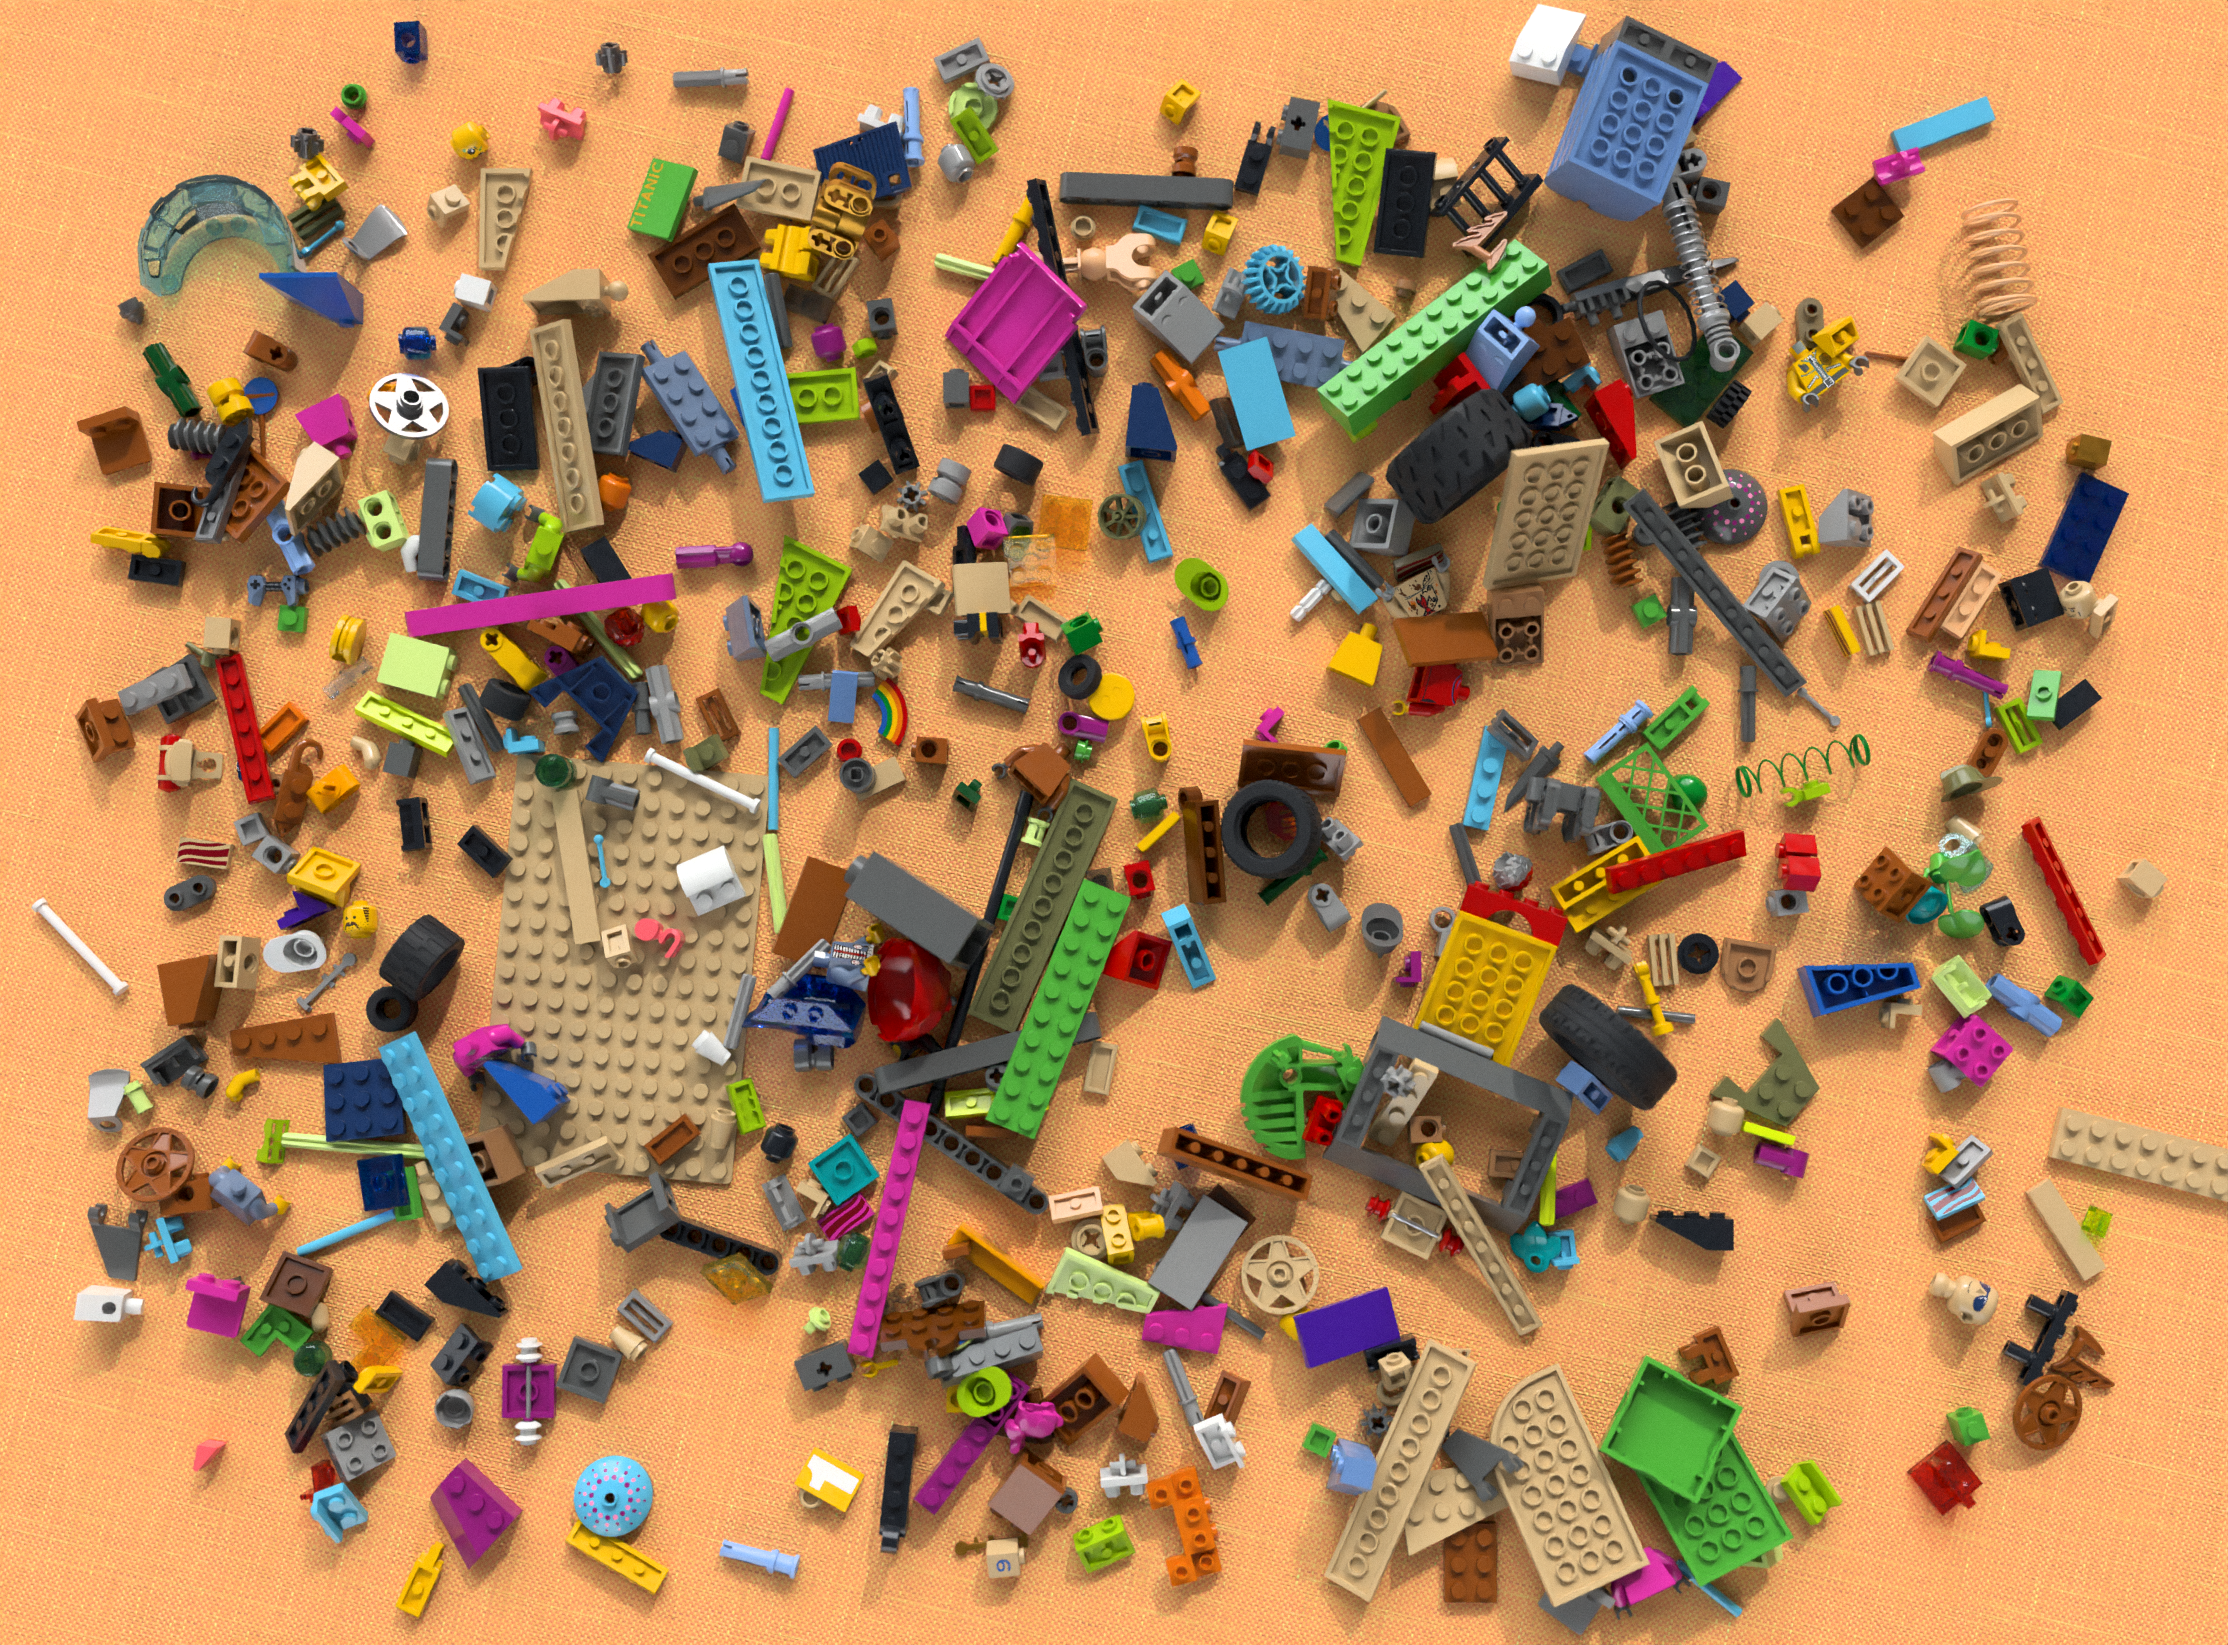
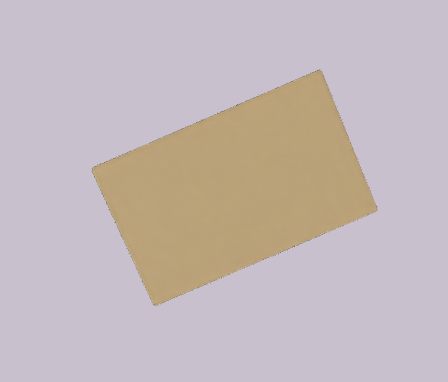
[479,754,768,1184]

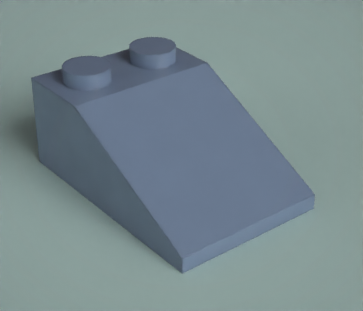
[723,595,767,662]

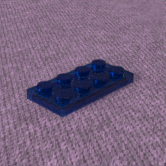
[2038,472,2129,583]

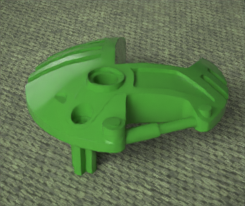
[1240,1033,1354,1160]

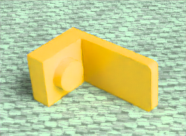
[1099,1203,1134,1267]

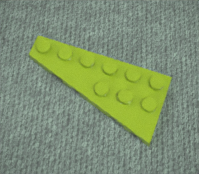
[1327,99,1401,268]
[760,535,854,705]

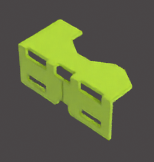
[256,1118,290,1163]

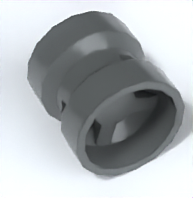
[180,1065,219,1099]

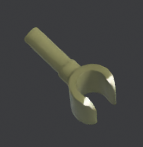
[185,641,218,669]

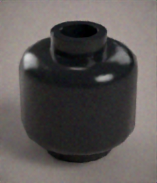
[760,1123,799,1164]

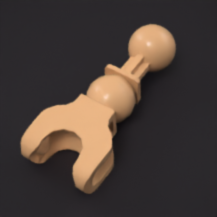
[1034,234,1157,291]

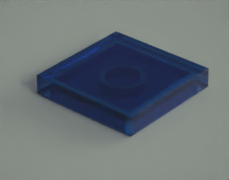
[357,1153,410,1211]

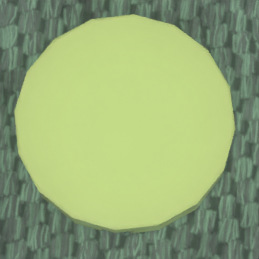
[948,82,998,130]

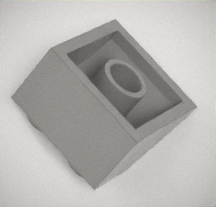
[1350,498,1415,557]

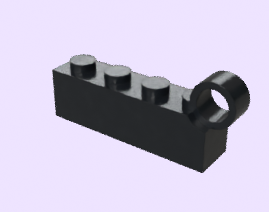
[879,1424,918,1555]

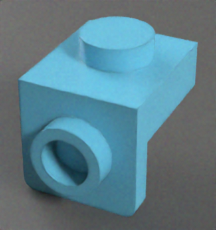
[1546,1229,1580,1270]

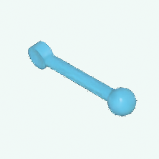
[300,220,345,257]
[1983,675,1992,728]
[594,834,611,888]

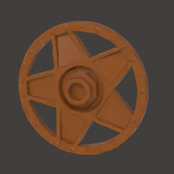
[116,1127,195,1203]
[2013,1374,2082,1450]

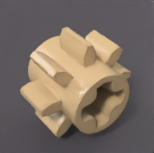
[871,647,902,680]

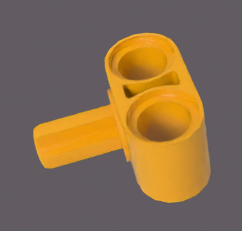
[306,764,361,814]

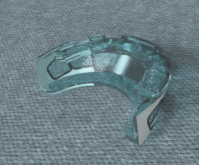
[137,174,307,296]

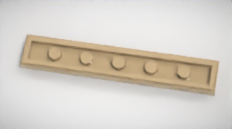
[551,789,602,945]

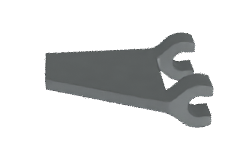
[87,1203,148,1281]
[1441,1429,1525,1502]

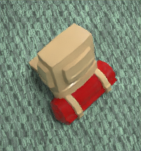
[156,734,223,793]

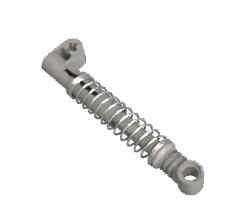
[1662,148,1740,372]

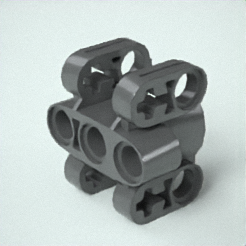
[1523,777,1602,843]

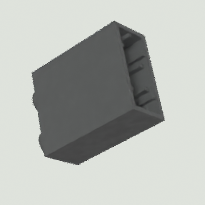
[844,851,996,970]

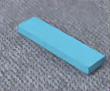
[1890,96,1996,153]
[1118,459,1173,564]
[1291,523,1378,615]

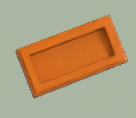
[260,701,310,755]

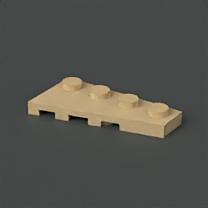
[479,168,533,271]
[849,560,946,659]

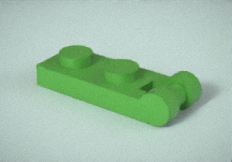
[1640,685,1710,752]

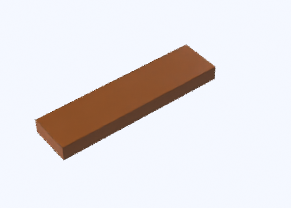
[1906,546,1983,643]
[1357,707,1432,807]

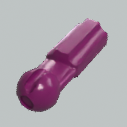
[675,542,754,569]

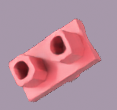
[538,97,587,141]

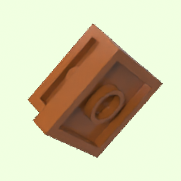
[75,698,136,763]
[1783,1281,1851,1338]

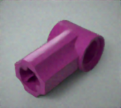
[1058,711,1109,743]
[1753,1141,1810,1178]

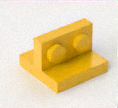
[287,846,361,908]

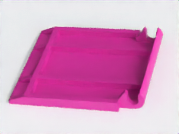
[945,242,1087,404]

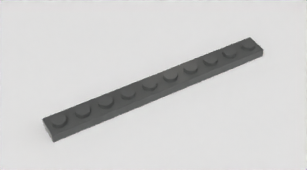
[1622,487,1807,698]

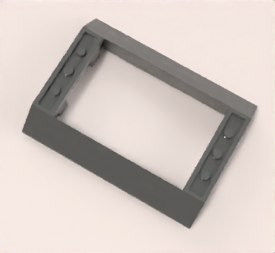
[1322,1015,1573,1236]

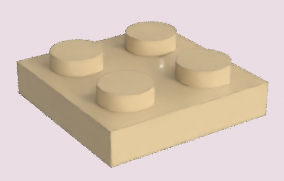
[1894,335,1967,408]

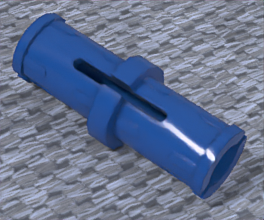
[1169,616,1203,670]

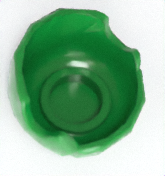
[1665,774,1708,812]

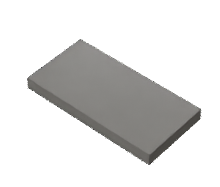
[1148,1194,1248,1311]

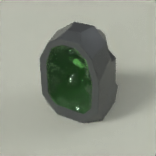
[1002,512,1034,558]

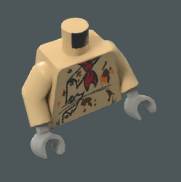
[1375,553,1451,618]

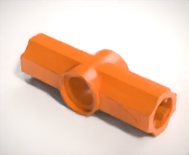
[1149,348,1212,422]

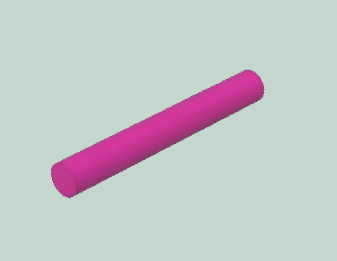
[760,88,794,161]

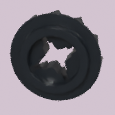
[1677,933,1719,974]

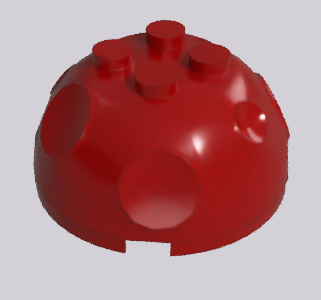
[867,938,952,1042]

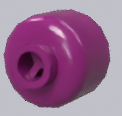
[810,323,847,362]

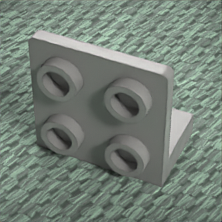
[1743,566,1812,642]
[321,1409,396,1482]
[1538,1586,1616,1635]

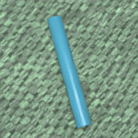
[1676,1559,1742,1617]

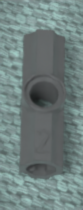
[1666,576,1697,656]

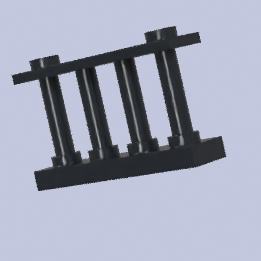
[1430,136,1544,257]

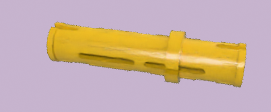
[991,194,1034,266]

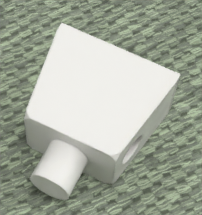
[74,1285,145,1322]

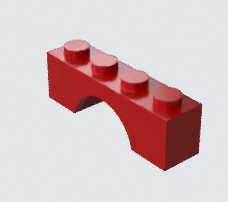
[1459,880,1568,947]

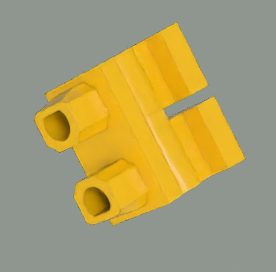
[759,224,823,282]

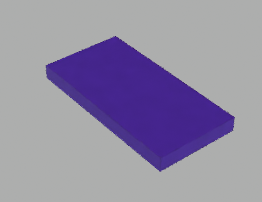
[1293,1286,1400,1369]

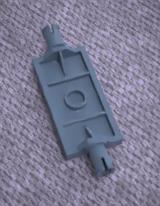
[1214,321,1352,389]
[640,340,740,475]

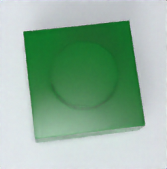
[997,893,1018,921]

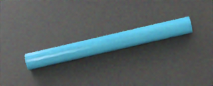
[768,728,779,830]
[297,1208,396,1257]

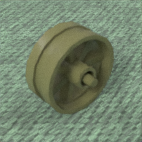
[1098,494,1147,540]

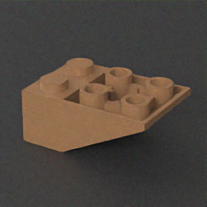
[1487,582,1544,667]

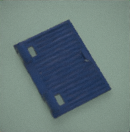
[813,121,912,201]

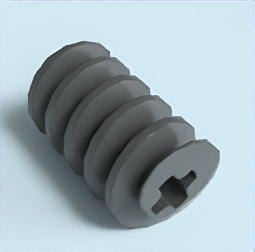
[168,418,227,455]
[1662,501,1708,550]
[307,507,367,557]

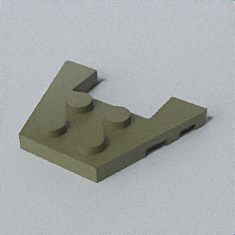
[1709,1018,1820,1127]

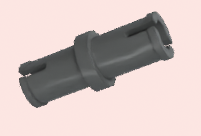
[631,682,652,735]

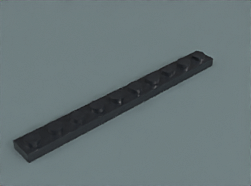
[1026,178,1100,436]

